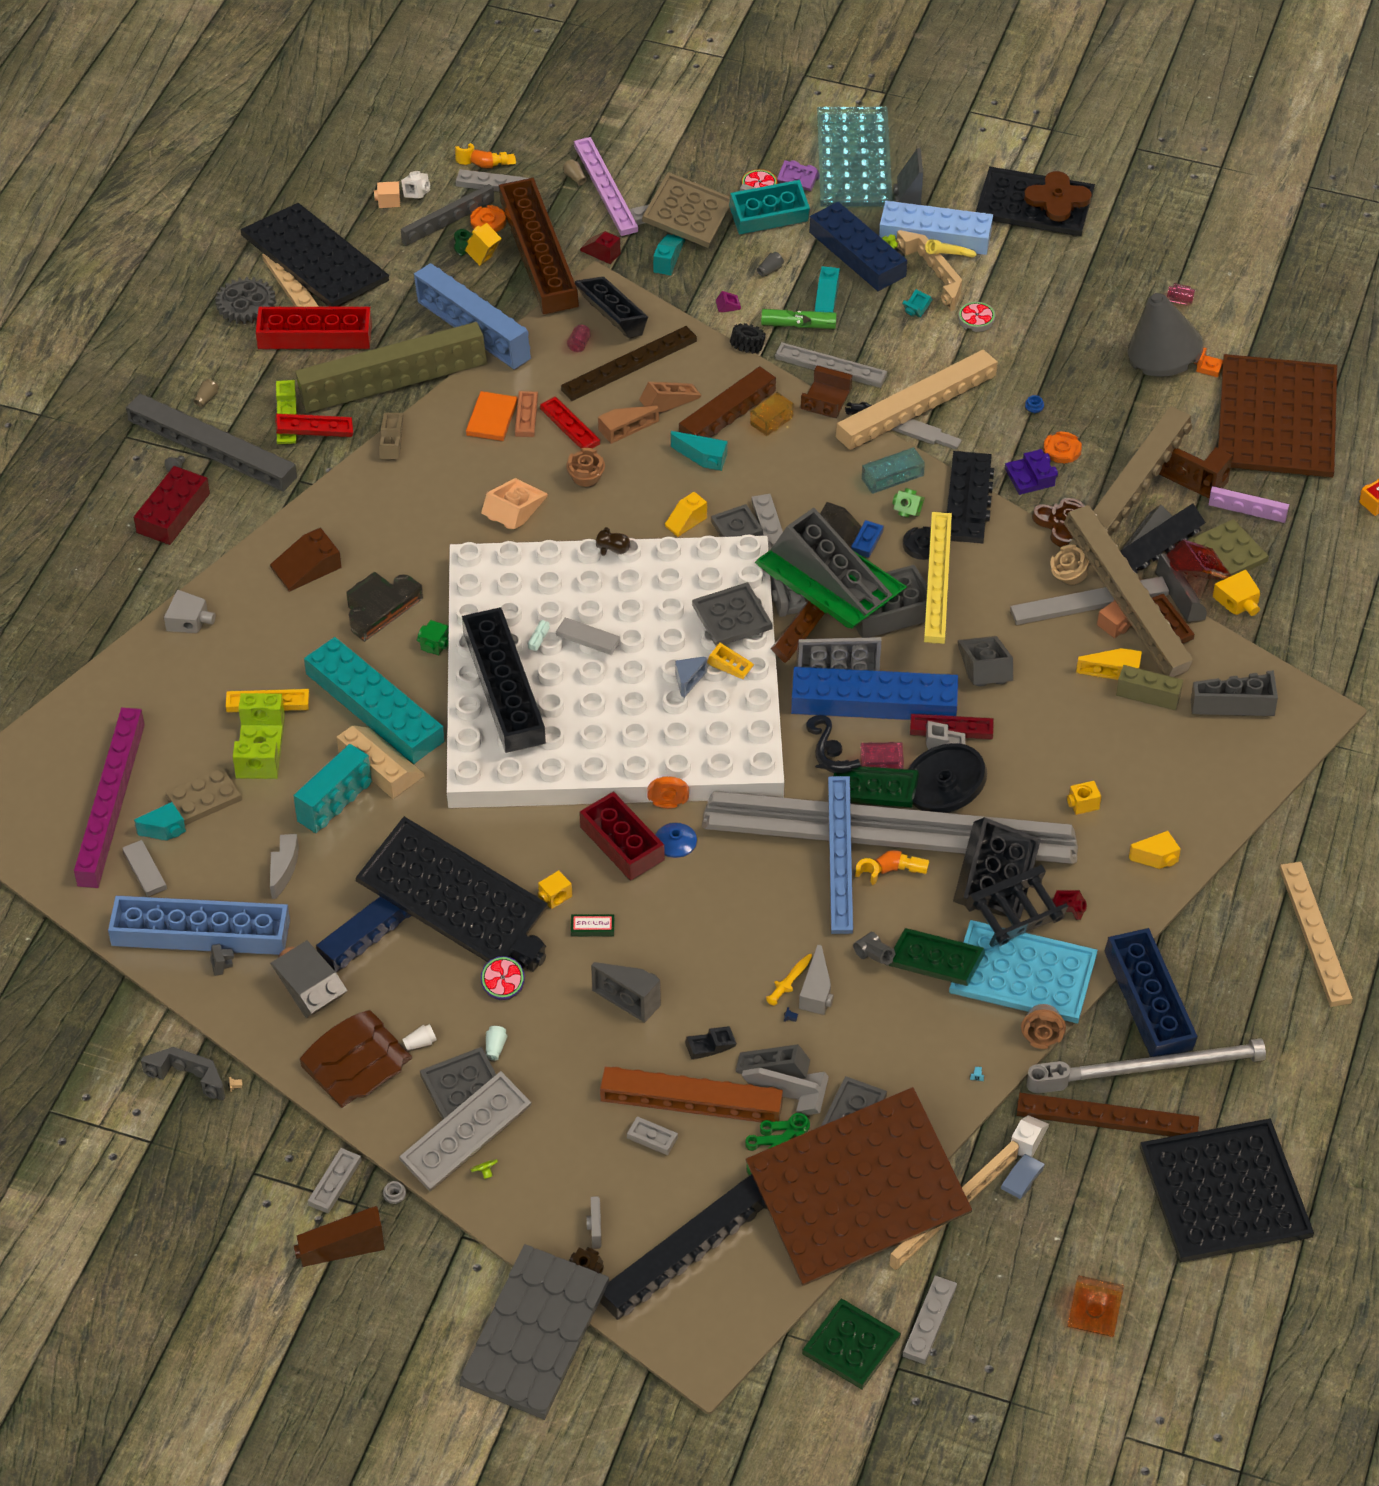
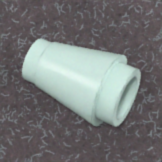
[486,1026,508,1061]

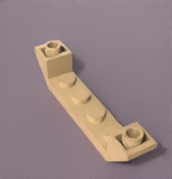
[896,230,962,311]

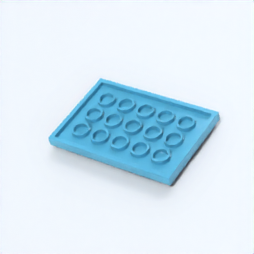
[949,920,1098,1024]

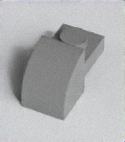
[926,721,966,750]

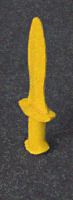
[766,954,812,1006]

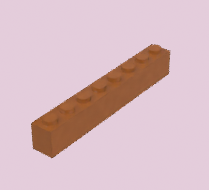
[600,1066,783,1122]

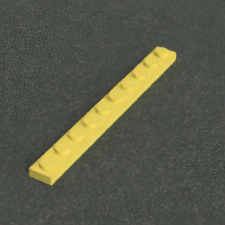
[924,512,952,644]

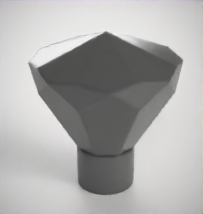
[165,456,185,472]

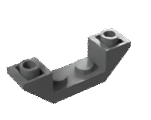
[141,1047,225,1100]

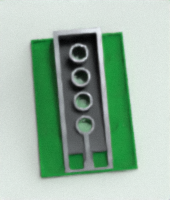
[755,508,907,629]

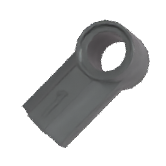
[853,932,896,965]

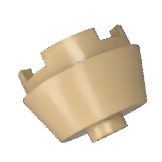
[1050,545,1089,585]

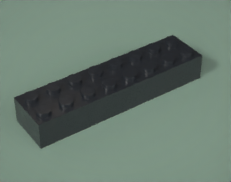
[462,607,546,753]

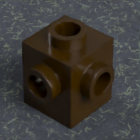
[569,1247,604,1274]

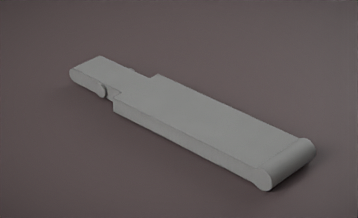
[892,419,961,450]

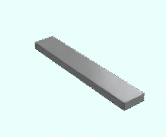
[775,342,887,388]

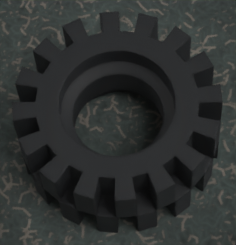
[730,323,766,353]

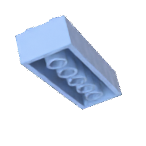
[879,201,993,255]

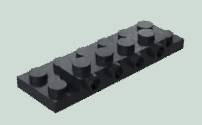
[947,451,994,544]

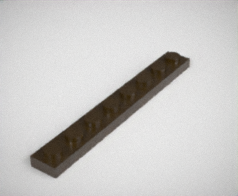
[561,326,697,401]

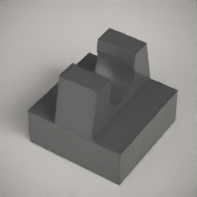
[210,944,234,976]

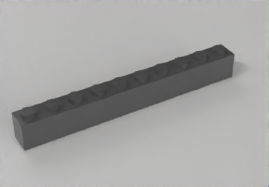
[126,394,297,492]

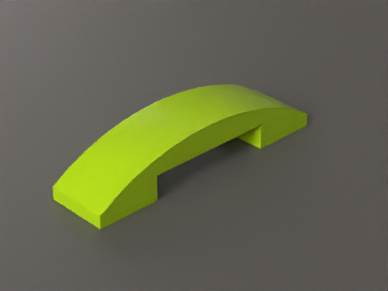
[276,380,297,444]

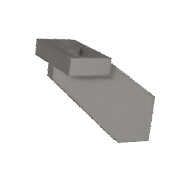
[742,1068,829,1116]

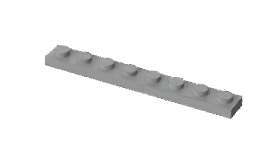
[751,494,806,615]

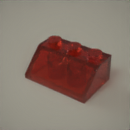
[1166,539,1231,580]

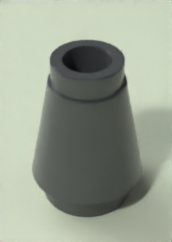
[757,252,784,277]

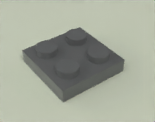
[711,504,763,537]

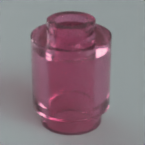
[1167,283,1195,305]
[567,325,591,352]

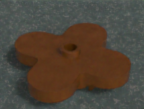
[1024,171,1092,221]
[1032,498,1084,547]

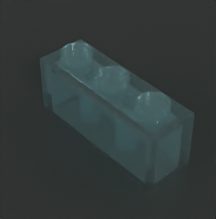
[862,447,925,494]

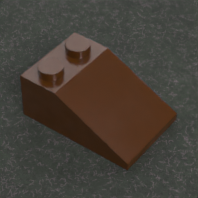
[270,527,342,592]

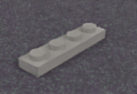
[456,169,528,192]
[903,1276,957,1364]

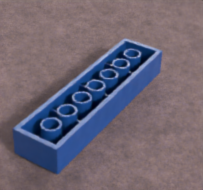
[791,667,958,720]

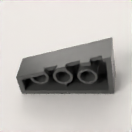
[1191,670,1278,716]

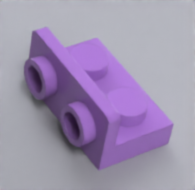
[777,160,820,191]

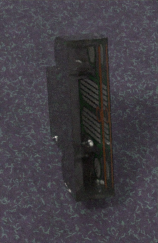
[346,572,423,642]

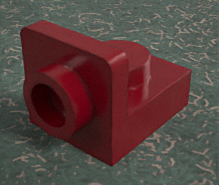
[1052,890,1087,920]

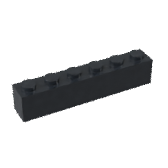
[1120,503,1206,574]

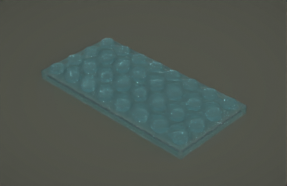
[817,107,893,207]

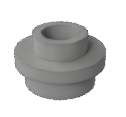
[383,1181,406,1204]

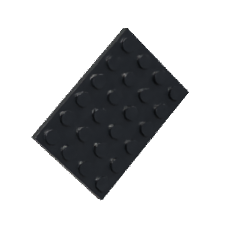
[976,166,1095,236]

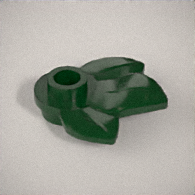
[454,229,473,257]

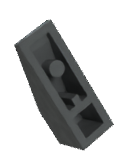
[736,1044,810,1079]

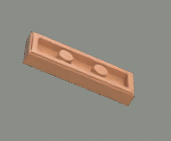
[515,391,538,437]

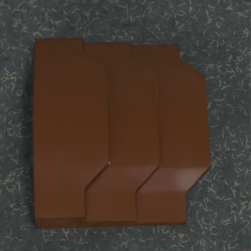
[300,1010,412,1108]

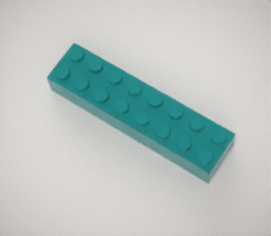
[304,637,445,764]

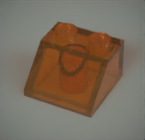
[1067,1275,1124,1337]

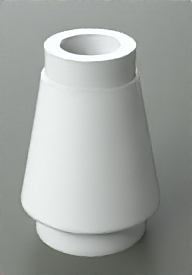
[402,1024,437,1051]

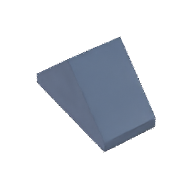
[675,656,707,698]

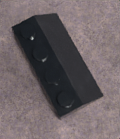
[575,276,648,338]

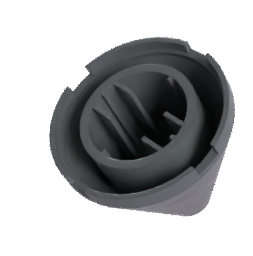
[1128,293,1204,377]

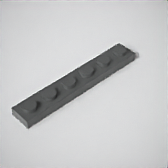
[401,184,494,246]

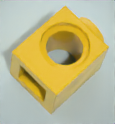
[1067,781,1101,815]
[538,870,572,909]

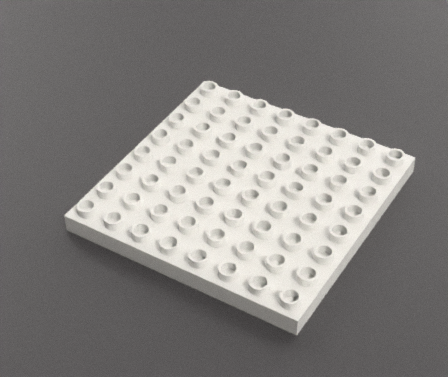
[447,535,784,808]

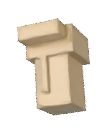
[228,1077,242,1092]

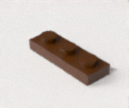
[1152,594,1195,644]

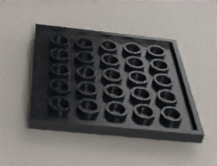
[1140,1118,1314,1263]

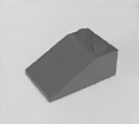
[893,148,923,205]
[958,636,1013,686]
[270,940,348,1018]
[591,962,661,1023]

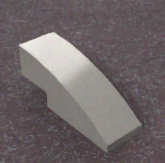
[270,834,299,899]

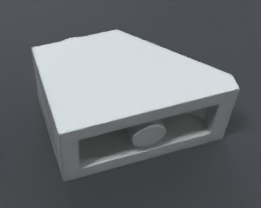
[1011,1115,1049,1157]

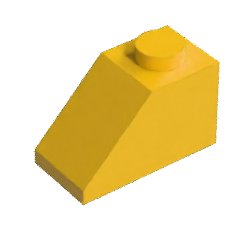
[665,492,707,537]
[1129,831,1181,869]

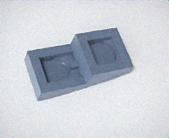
[1001,1154,1045,1199]

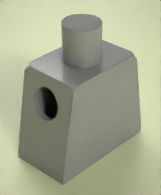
[164,590,216,633]

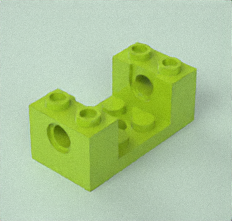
[233,693,285,779]

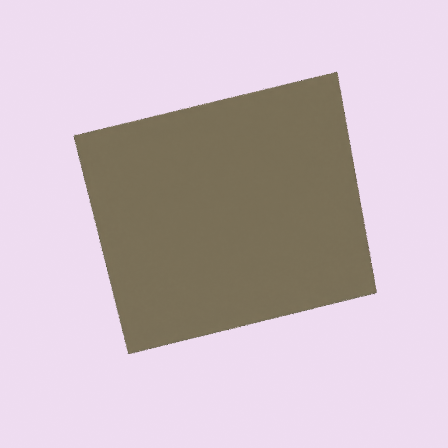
[0,261,1366,1414]

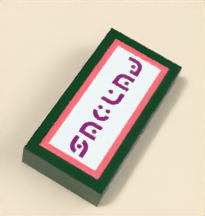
[571,914,615,936]

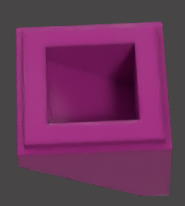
[716,291,741,312]

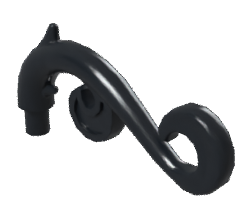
[806,715,861,773]

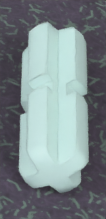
[528,620,550,651]

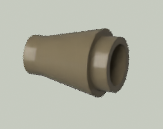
[563,159,587,186]
[193,379,219,407]

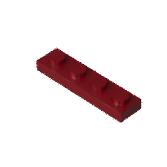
[910,714,994,739]

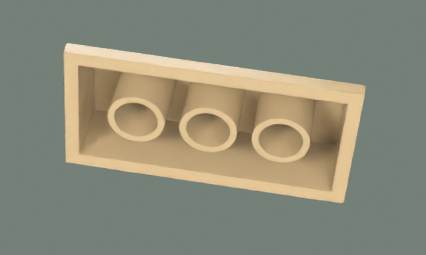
[337,726,424,799]

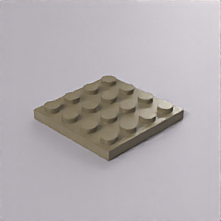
[642,172,730,248]

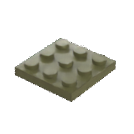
[1185,519,1269,582]

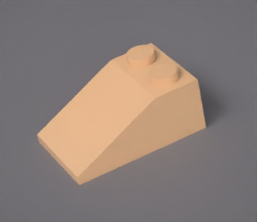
[481,478,548,529]

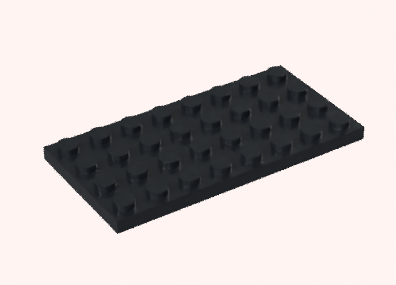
[241,203,389,307]
[355,816,548,962]

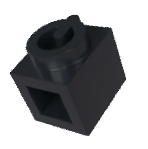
[511,933,546,972]

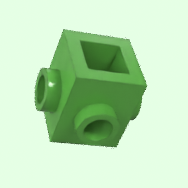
[892,488,925,517]

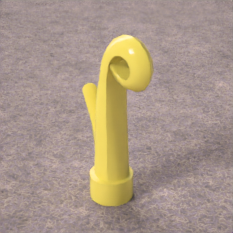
[925,239,977,258]

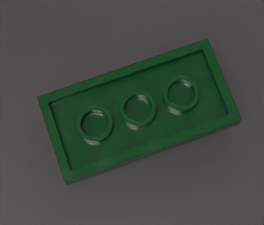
[828,766,919,808]
[888,928,985,986]

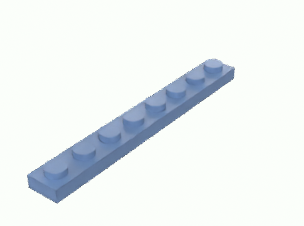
[828,776,853,934]

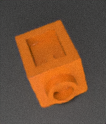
[1194,348,1223,377]

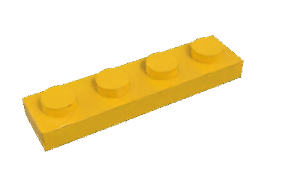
[226,689,310,712]

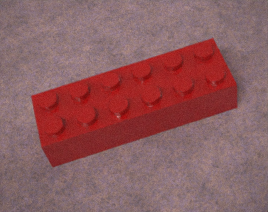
[256,307,372,349]

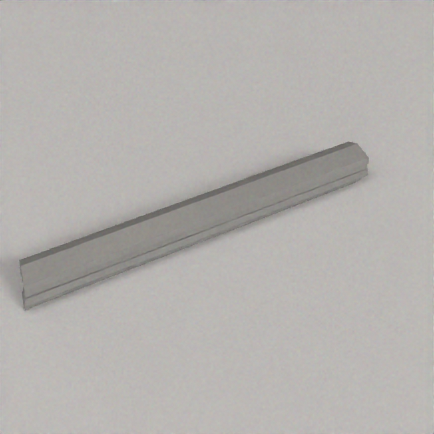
[702,791,1078,864]

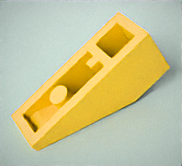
[1076,648,1142,680]

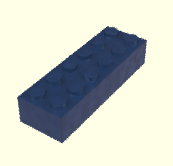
[809,202,907,291]
[1104,928,1198,1057]

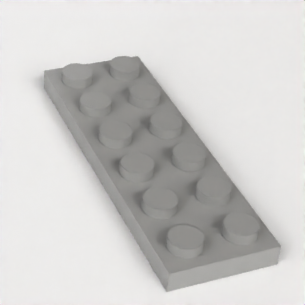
[399,1071,531,1192]

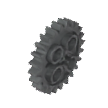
[215,277,276,324]

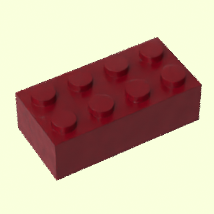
[133,466,210,545]
[579,791,665,881]

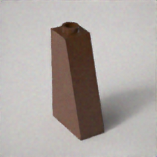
[294,1206,385,1267]

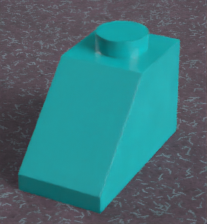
[134,802,186,841]

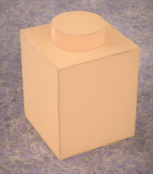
[374,181,400,208]

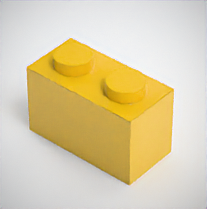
[465,223,502,266]

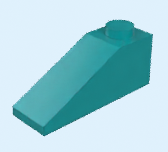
[653,234,685,276]
[815,266,840,312]
[671,431,728,471]

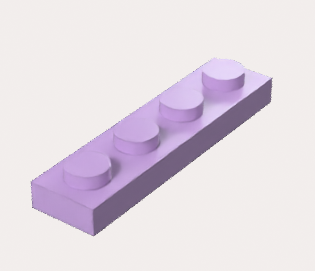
[1209,486,1289,523]

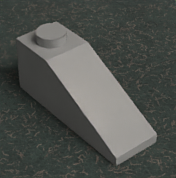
[799,945,834,1015]

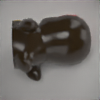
[596,527,630,556]

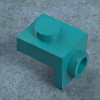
[902,289,933,318]

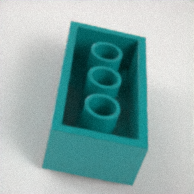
[729,180,810,235]
[293,744,372,833]

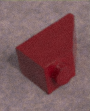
[580,231,621,264]

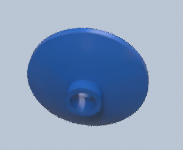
[656,823,697,858]

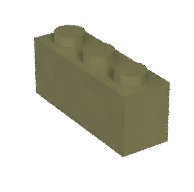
[1116,665,1183,710]

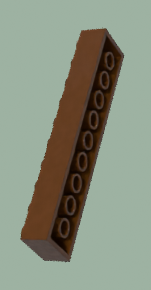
[499,177,579,314]

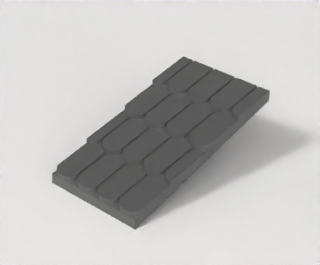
[460,1244,609,1420]

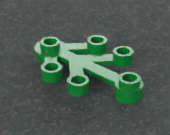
[746,1113,810,1175]

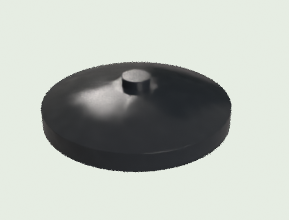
[908,743,987,813]

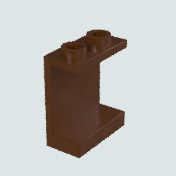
[801,365,852,419]

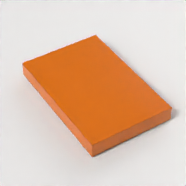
[466,391,518,441]

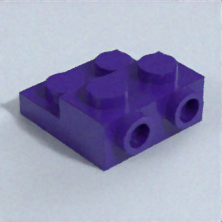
[1005,449,1058,495]

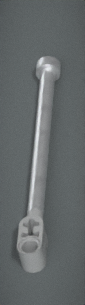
[1026,1038,1266,1094]

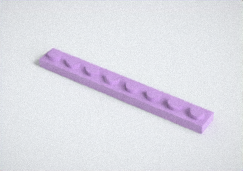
[574,137,638,236]

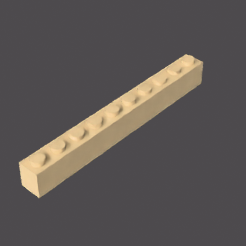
[836,350,998,450]

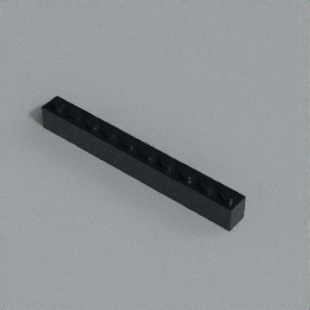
[600,1174,767,1320]

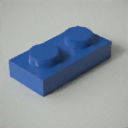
[851,520,884,558]

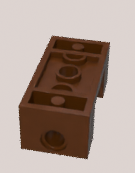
[1159,447,1233,499]

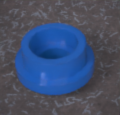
[1025,395,1044,413]

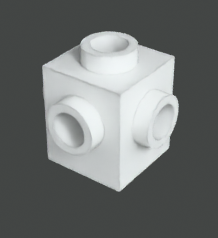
[401,171,430,199]

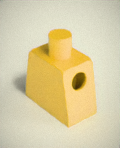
[1213,570,1260,616]

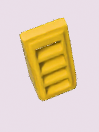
[707,643,754,679]

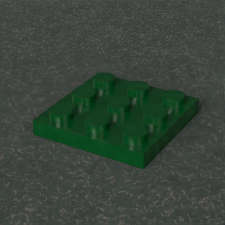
[802,1298,901,1390]

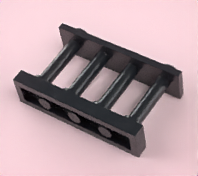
[965,865,1069,947]

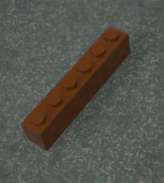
[679,366,776,438]

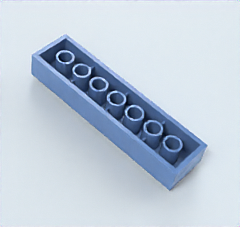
[414,263,531,369]
[108,896,290,955]

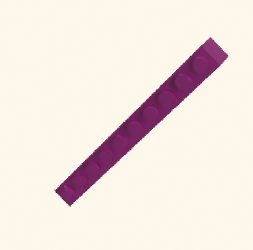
[74,707,145,888]

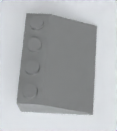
[796,637,882,671]

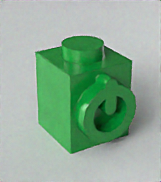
[417,620,449,656]

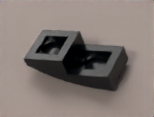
[685,1026,737,1059]

